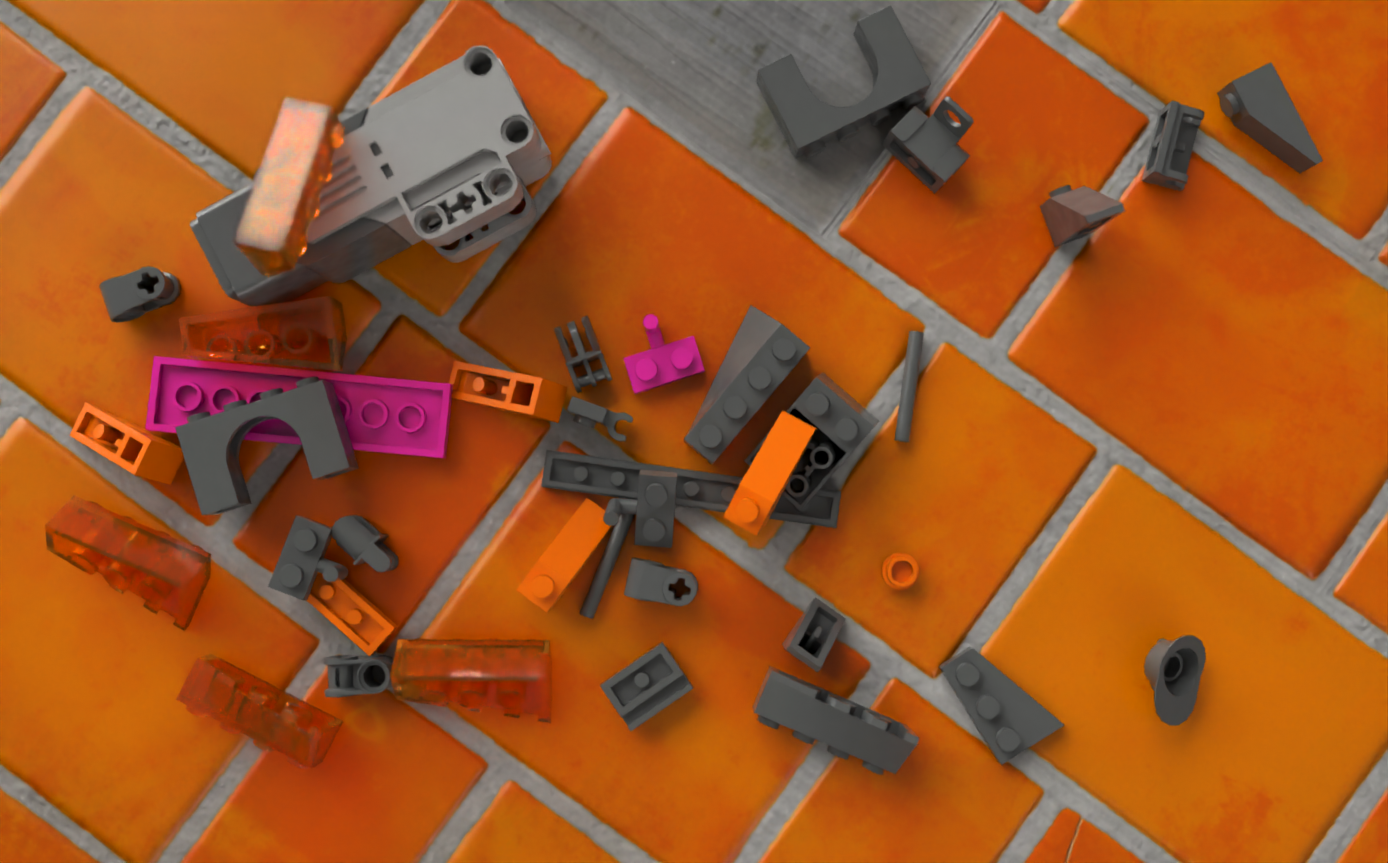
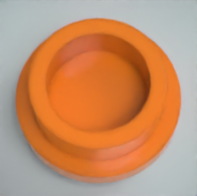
[881,552,919,590]

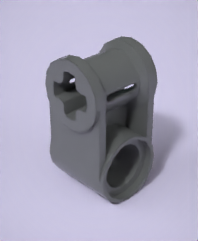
[99,266,181,323]
[624,557,698,606]
[323,655,401,697]

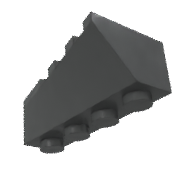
[684,305,810,465]
[752,666,920,775]

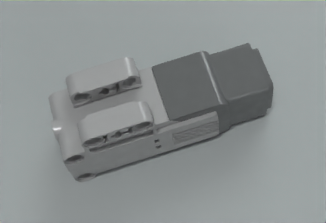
[190,45,552,313]

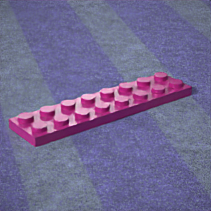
[145,356,453,459]

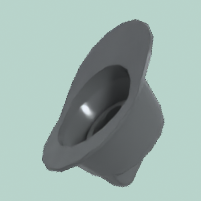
[1144,635,1206,726]

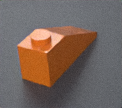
[448,361,568,423]
[69,402,184,485]
[723,410,817,536]
[516,497,612,613]

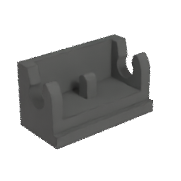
[1142,101,1205,191]

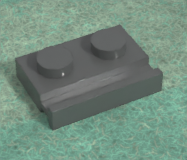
[600,641,693,731]

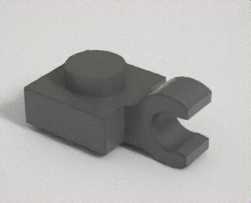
[567,396,634,442]

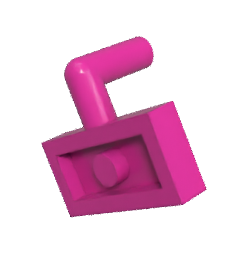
[623,314,705,394]

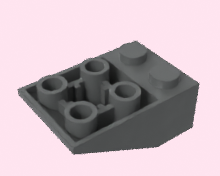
[744,373,879,510]

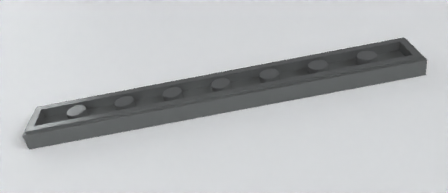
[541,450,841,528]

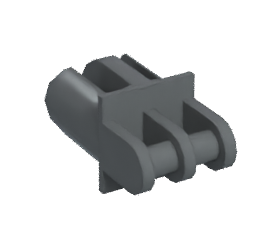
[553,315,612,393]
[332,515,399,572]

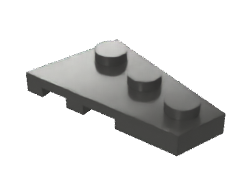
[939,647,1064,765]

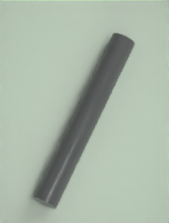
[894,331,924,443]
[579,513,635,619]

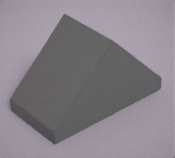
[782,597,846,672]

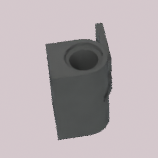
[882,96,974,194]

